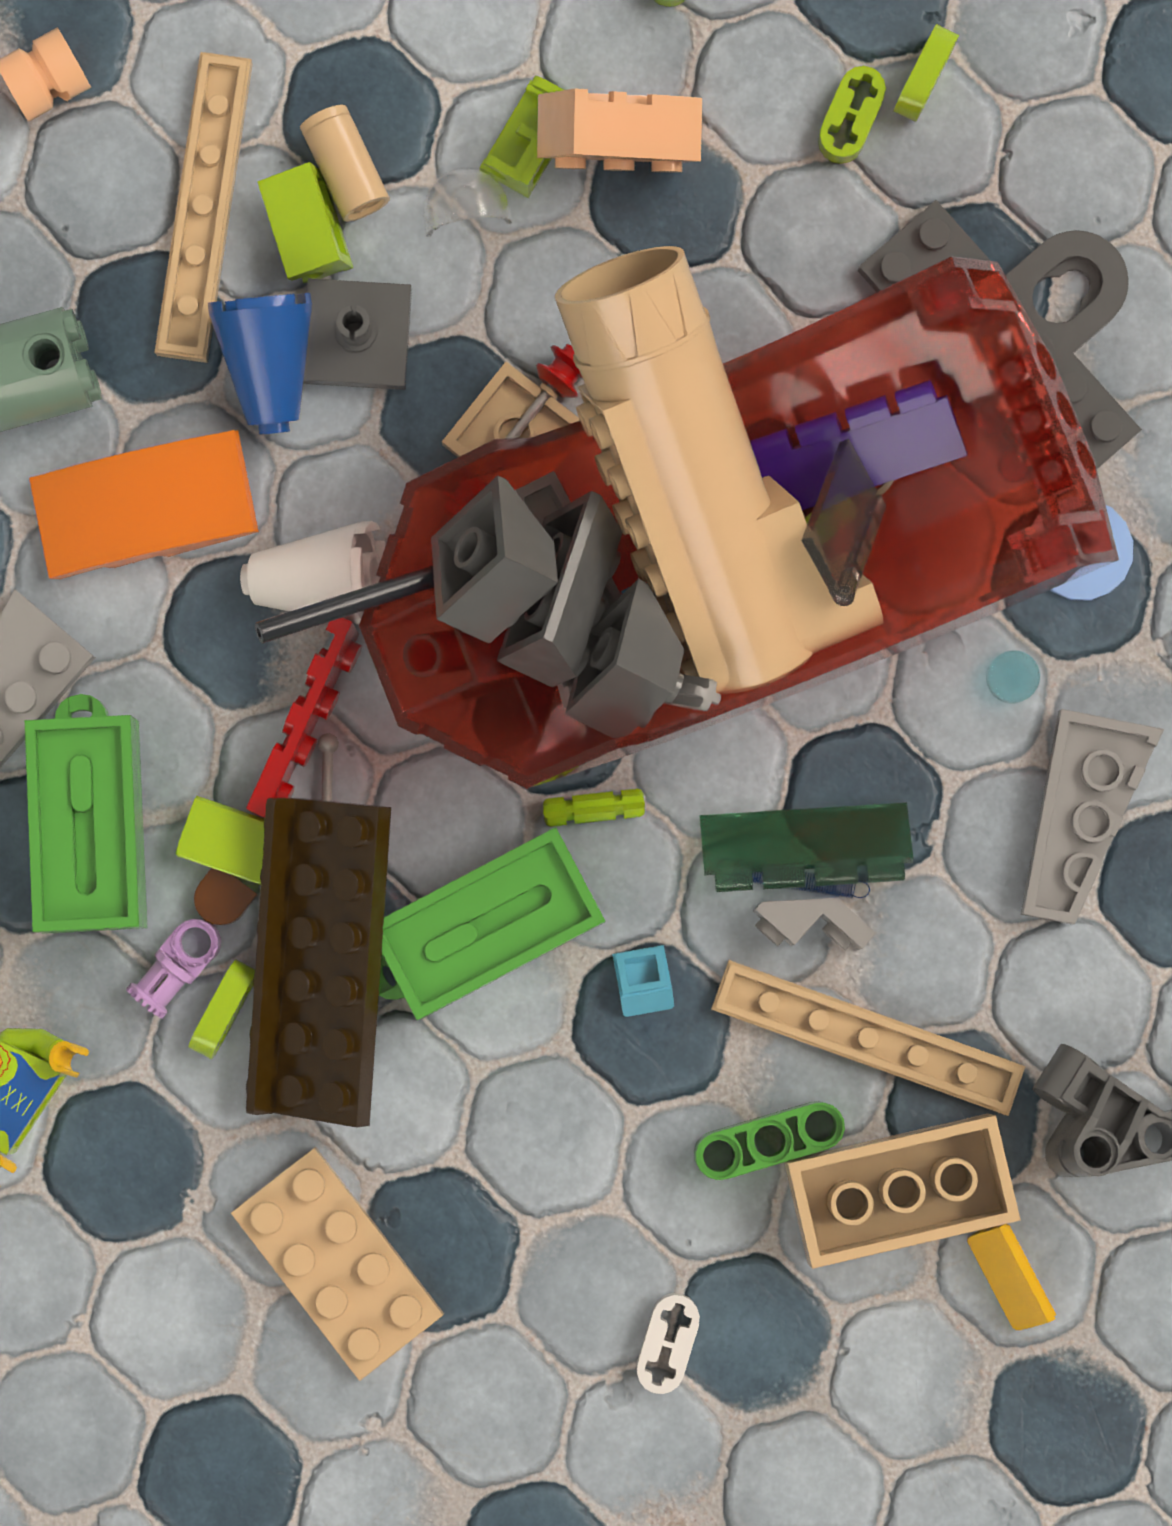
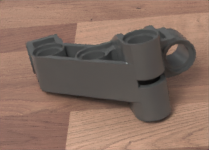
[1032,1044,1172,1177]

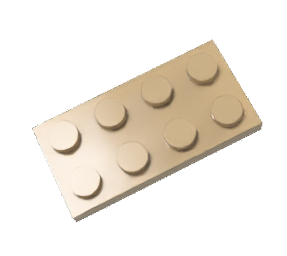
[231,1147,444,1381]

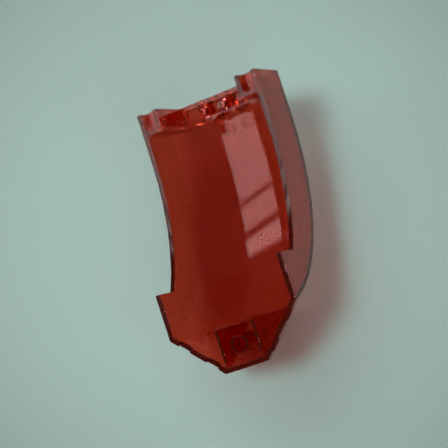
[359,256,1119,789]

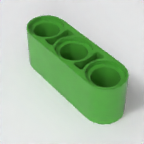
[694,1101,845,1180]

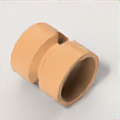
[0,27,91,122]

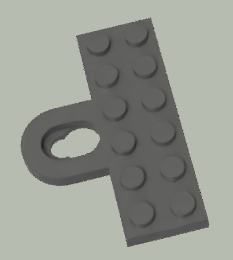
[858,200,1142,500]

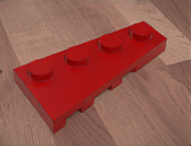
[246,618,363,818]

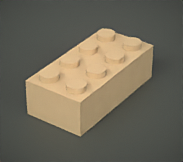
[784,1114,1021,1269]

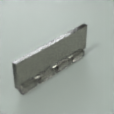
[801,439,886,606]

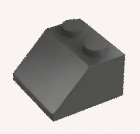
[431,475,558,644]
[565,579,684,742]

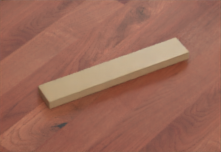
[155,52,253,363]
[711,960,1026,1116]

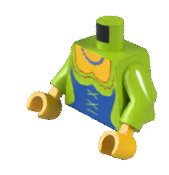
[0,1028,89,1187]

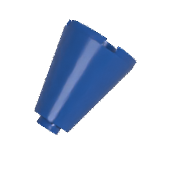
[208,292,312,435]

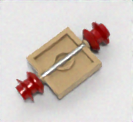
[437,344,585,518]

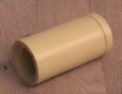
[300,105,390,222]

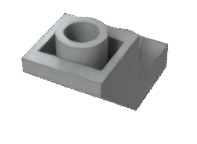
[753,898,876,950]

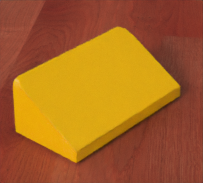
[967,1224,1056,1330]

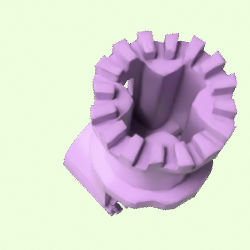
[126,919,221,1019]

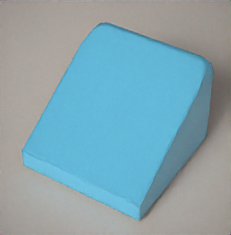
[612,945,674,1017]

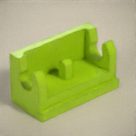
[479,75,564,198]
[257,162,354,283]

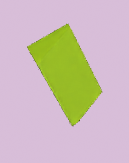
[175,795,264,885]

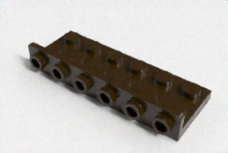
[246,797,392,1128]

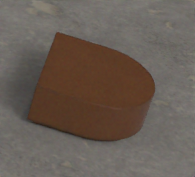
[194,868,259,925]

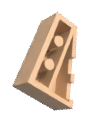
[537,88,702,173]

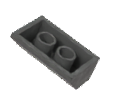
[497,491,623,687]

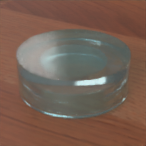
[986,650,1040,704]

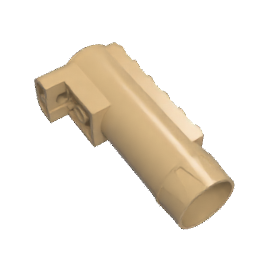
[554,246,884,694]

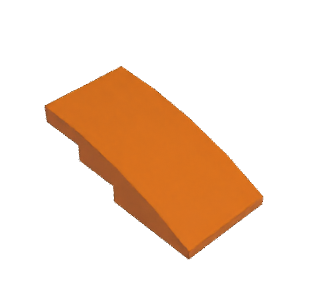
[29,430,259,580]

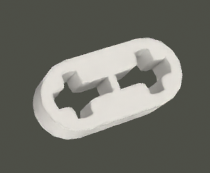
[636,1293,700,1394]

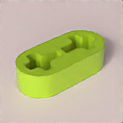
[893,24,959,122]
[818,66,886,164]
[188,959,255,1060]

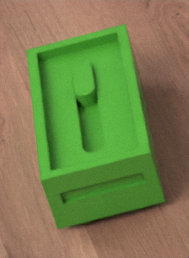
[24,694,148,934]
[379,827,605,1020]

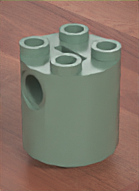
[0,307,102,432]

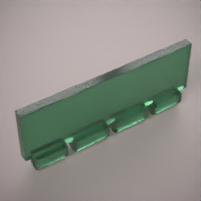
[699,802,913,893]

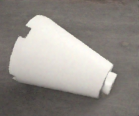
[240,521,390,626]

